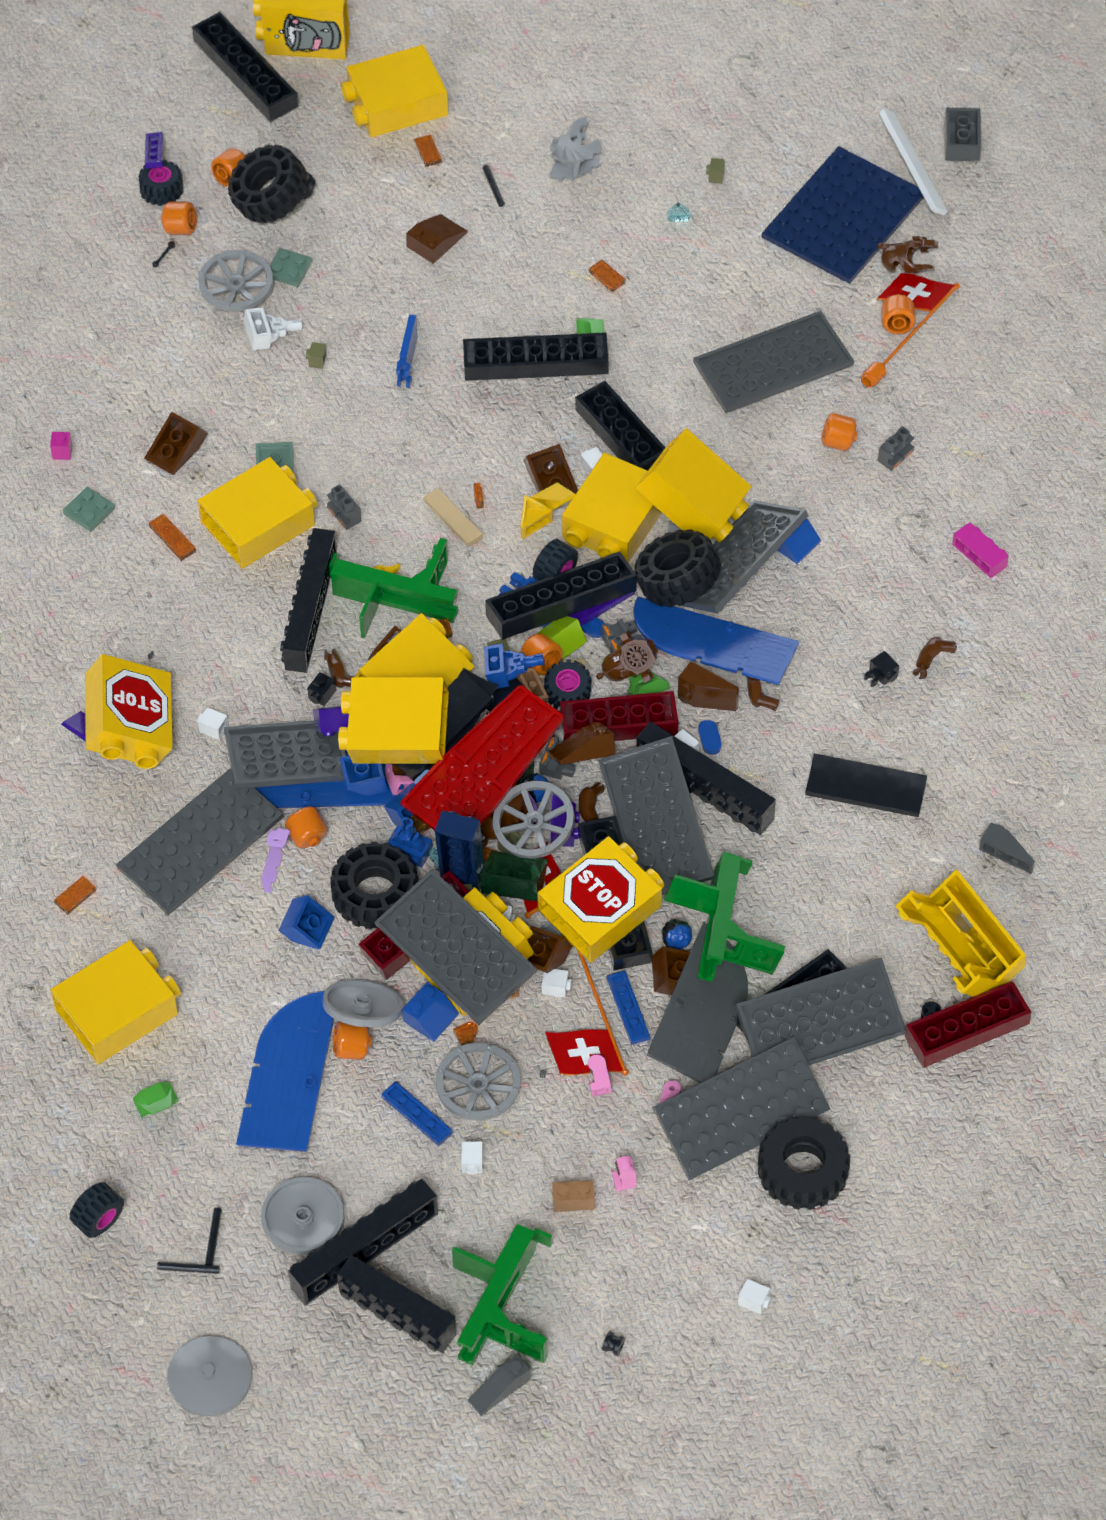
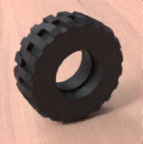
[228,145,307,223]
[634,529,721,607]
[330,842,418,929]
[758,1117,850,1210]

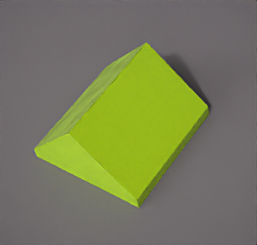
[536,616,587,660]

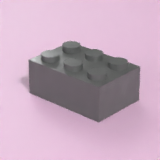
[944,107,981,161]

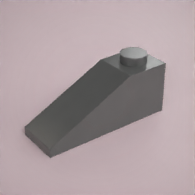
[979,822,1035,874]
[468,1354,531,1416]

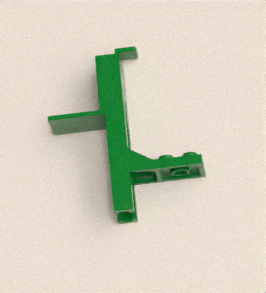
[329,538,458,638]
[664,851,785,982]
[452,1224,552,1366]

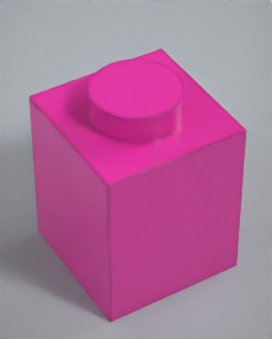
[50,432,72,460]

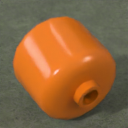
[211,148,245,187]
[161,202,197,235]
[881,294,916,335]
[821,413,858,451]
[520,633,563,675]
[285,807,328,849]
[333,1021,372,1060]

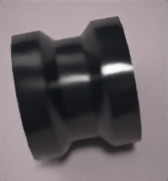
[921,1001,942,1018]
[602,1331,625,1356]

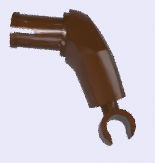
[913,637,957,679]
[324,649,354,688]
[746,676,780,711]
[579,782,605,822]

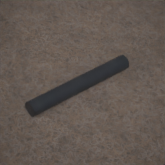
[482,165,505,207]
[205,1208,222,1265]
[157,1262,220,1274]

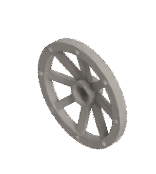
[198,250,273,311]
[493,781,575,859]
[436,1043,521,1121]

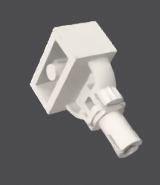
[244,307,302,351]

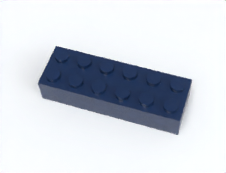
[435,810,486,892]

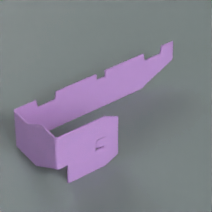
[261,828,290,893]

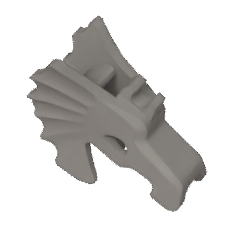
[549,117,601,182]

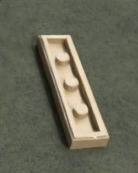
[423,488,483,547]

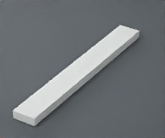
[879,109,948,215]

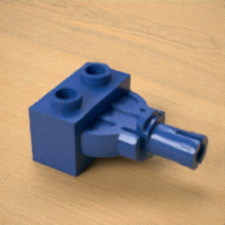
[484,644,545,689]
[387,817,433,868]

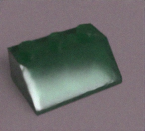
[480,851,548,902]

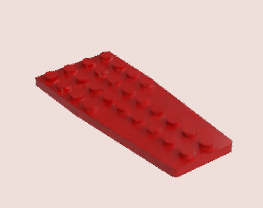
[400,685,564,831]

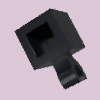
[864,651,899,687]
[307,672,336,706]

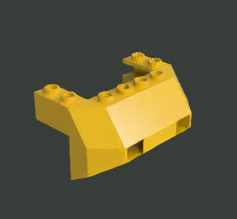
[895,869,1026,997]

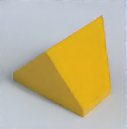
[530,483,575,511]
[521,494,553,539]

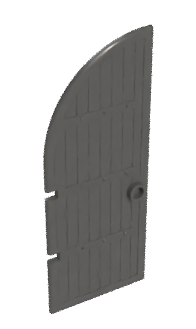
[646,922,748,1083]

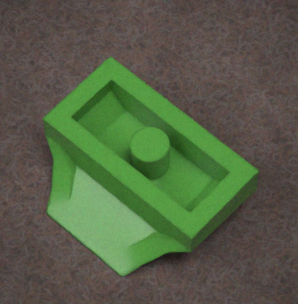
[576,318,604,334]
[628,672,670,695]
[133,1082,178,1118]

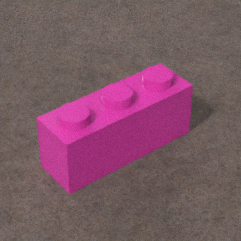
[952,522,1009,578]

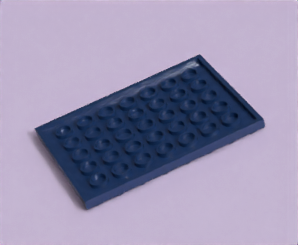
[761,146,924,284]

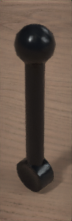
[152,241,175,268]

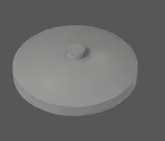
[323,979,403,1027]
[261,1177,344,1255]
[167,1336,252,1417]

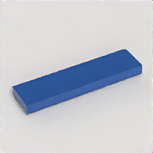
[606,971,650,1045]
[381,1081,453,1146]

